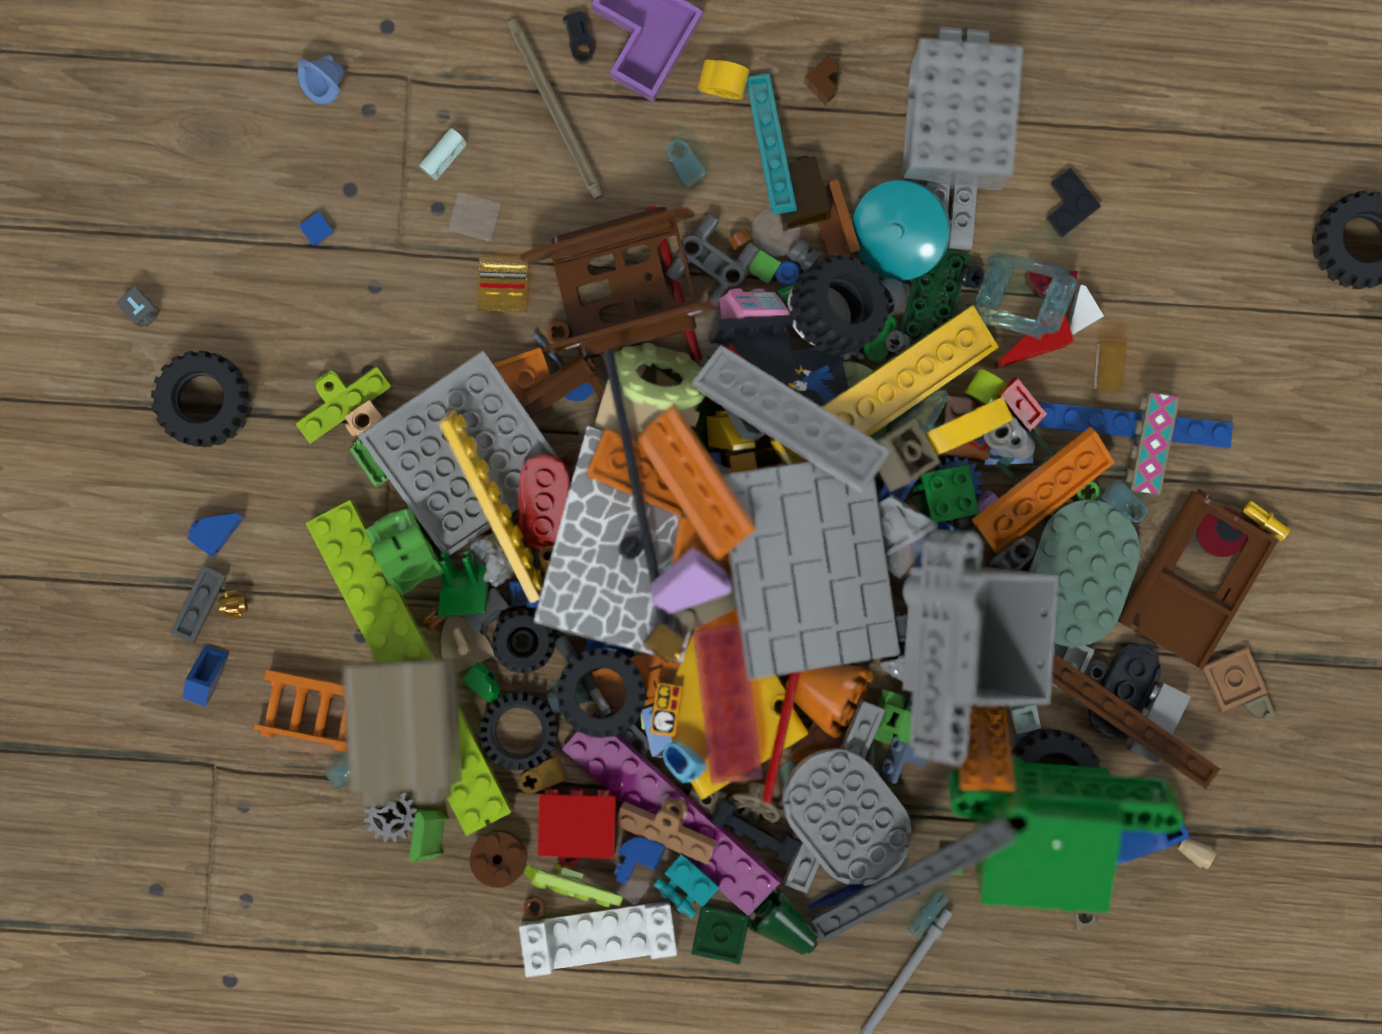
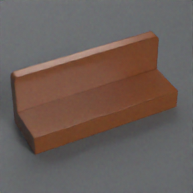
[818,179,860,257]

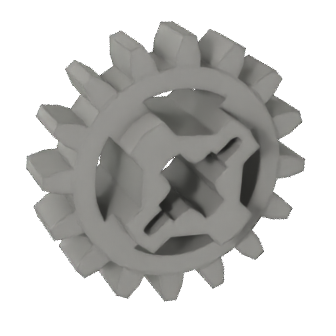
[363,791,418,842]

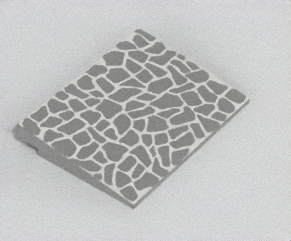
[535,426,732,663]

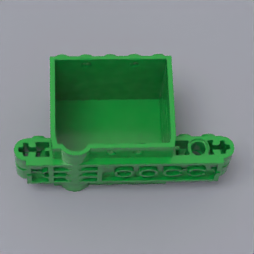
[947,755,1183,914]

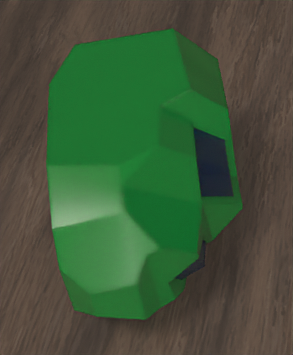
[462,661,500,703]

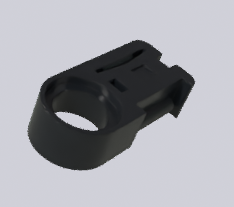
[563,12,594,64]

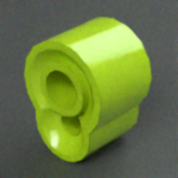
[964,369,1007,406]

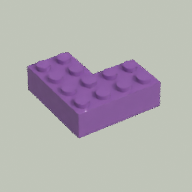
[592,0,703,103]

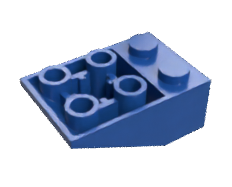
[1117,823,1190,865]

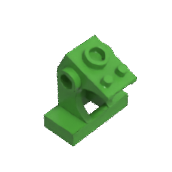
[873,689,912,744]

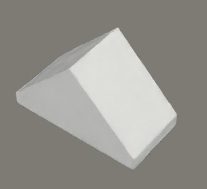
[1068,285,1104,335]

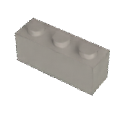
[1126,682,1191,764]

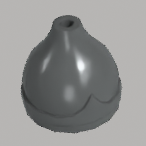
[878,278,910,316]

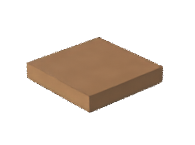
[1202,647,1268,712]

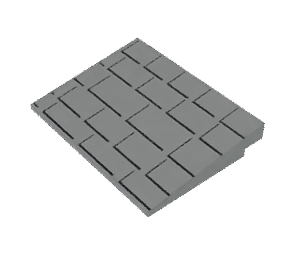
[722,462,900,679]

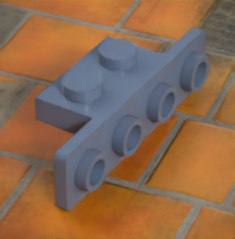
[879,692,927,783]

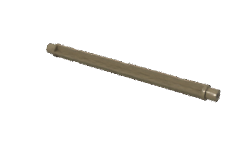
[507,19,604,200]

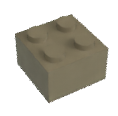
[875,418,940,492]

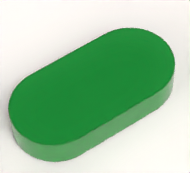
[864,316,897,362]

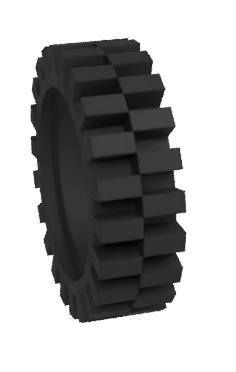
[479,692,558,771]

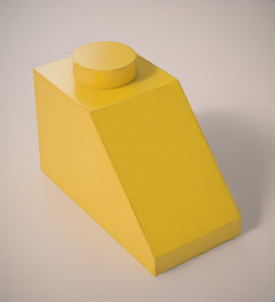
[706,410,755,451]

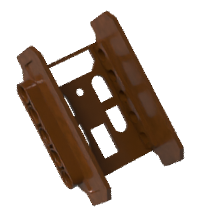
[520,207,718,358]

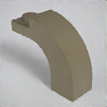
[673,581,737,634]

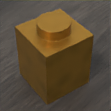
[642,623,686,663]

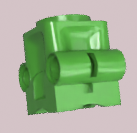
[365,509,444,596]

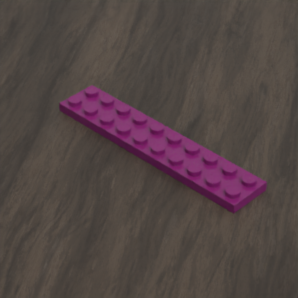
[562,712,782,916]

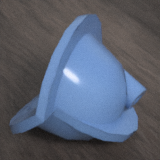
[297,54,343,104]

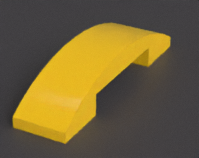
[924,397,1013,456]

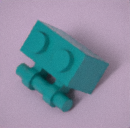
[653,854,719,919]

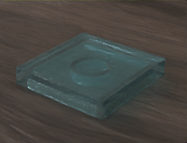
[885,390,949,433]

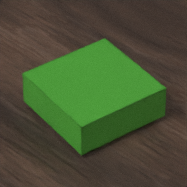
[748,250,781,284]

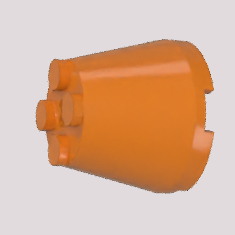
[785,663,873,738]

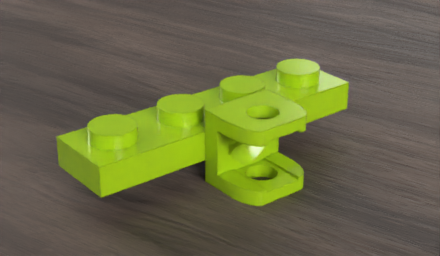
[295,366,391,444]
[524,862,623,907]

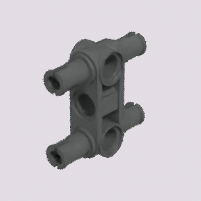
[665,214,760,312]

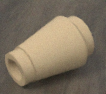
[1177,839,1217,870]

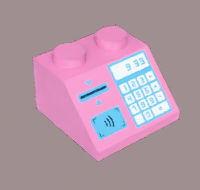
[719,289,789,319]

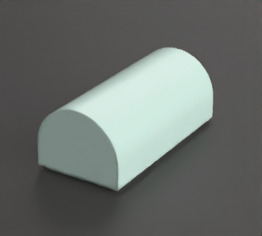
[419,128,467,181]

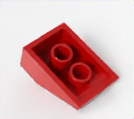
[994,311,1074,369]

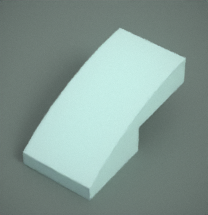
[1008,704,1041,734]

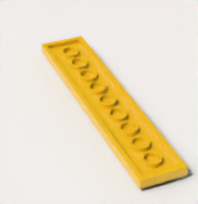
[770,305,999,466]

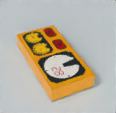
[650,683,682,737]

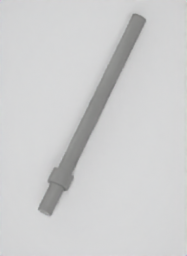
[860,908,953,1034]

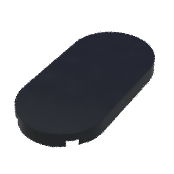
[1088,643,1161,738]

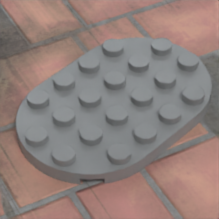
[783,748,912,885]

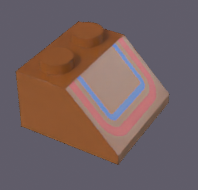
[941,396,990,460]

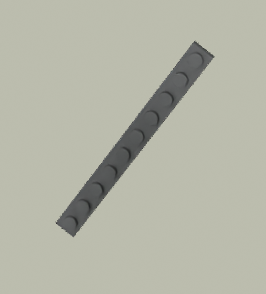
[809,817,1017,942]

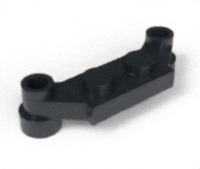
[710,797,803,864]

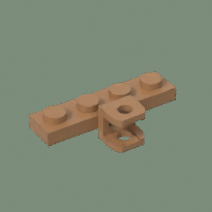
[616,797,716,865]

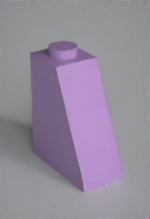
[651,548,732,613]

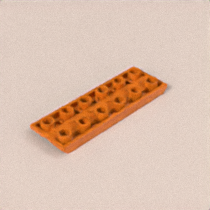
[637,404,757,559]
[959,703,1014,790]

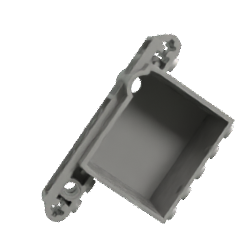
[901,26,1023,250]
[903,530,1058,766]

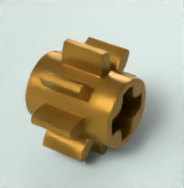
[219,589,248,620]

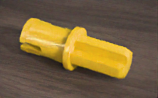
[1243,501,1290,541]

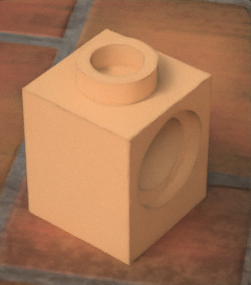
[345,400,383,437]

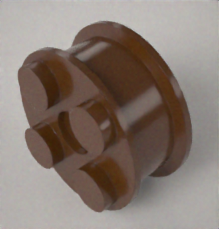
[470,830,527,888]

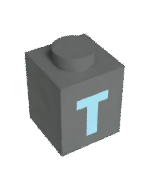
[116,286,159,328]

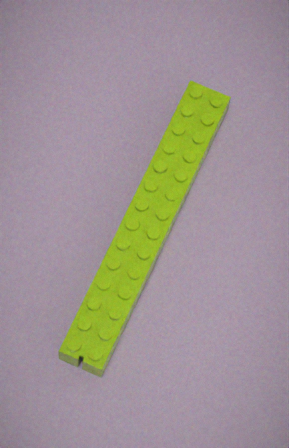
[305,500,513,836]

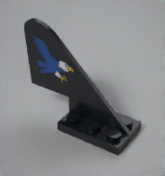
[709,315,848,407]

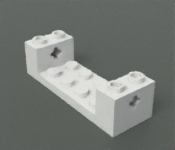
[519,900,677,977]

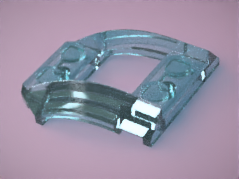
[966,253,1077,339]

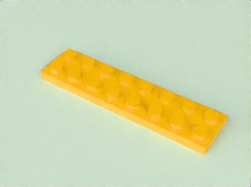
[439,409,545,603]

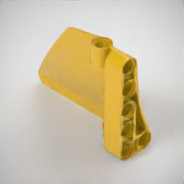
[670,609,809,800]

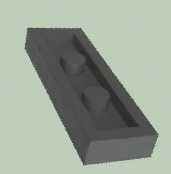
[170,565,227,644]

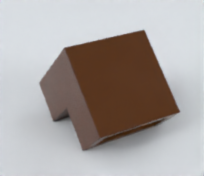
[804,56,839,105]

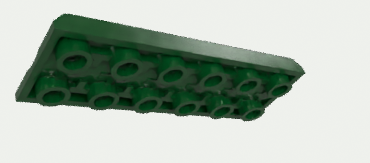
[893,249,970,399]

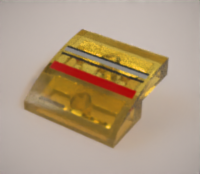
[477,257,529,312]

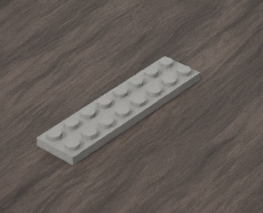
[692,345,890,493]

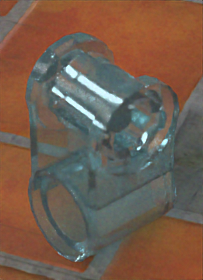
[667,139,708,189]
[1099,479,1148,524]

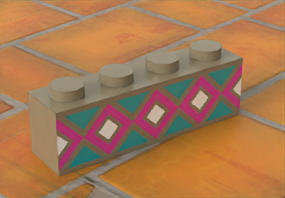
[1125,388,1180,495]

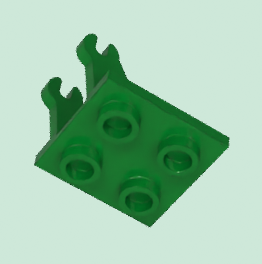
[910,465,980,523]
[438,550,489,618]

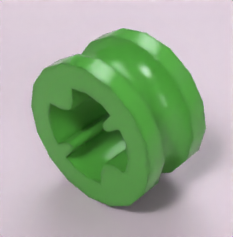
[1075,481,1099,501]

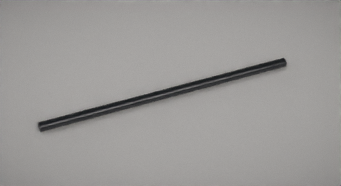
[603,349,669,625]

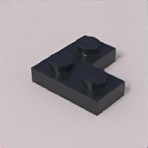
[1046,168,1101,238]

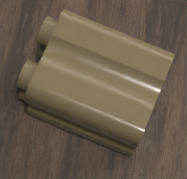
[343,659,462,806]

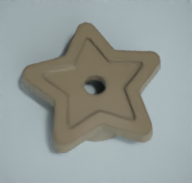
[1067,911,1098,931]

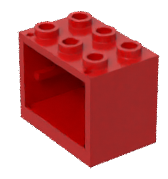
[537,788,617,858]

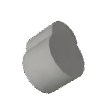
[983,416,1035,460]

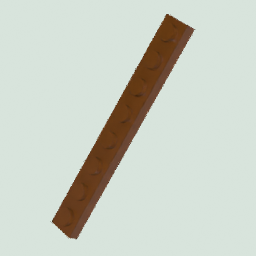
[1051,653,1220,789]

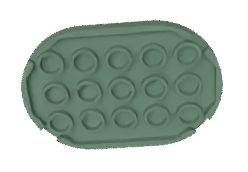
[1028,500,1140,647]

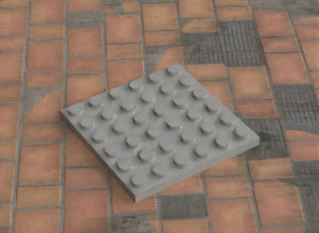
[358,350,559,555]

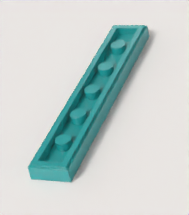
[746,73,797,215]

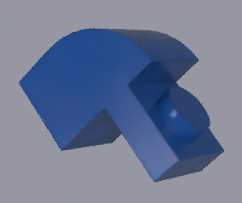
[614,838,666,886]

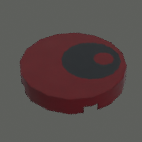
[1196,508,1247,557]

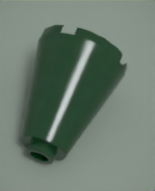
[748,888,818,955]

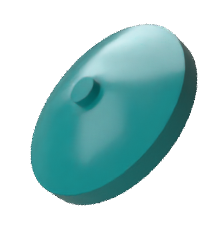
[852,179,950,280]

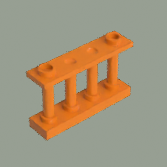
[254,669,347,752]

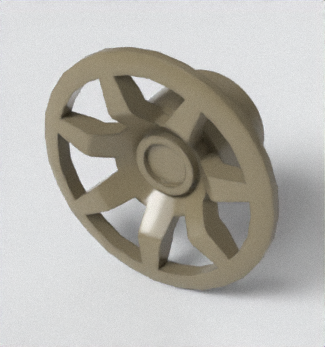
[728,783,780,824]

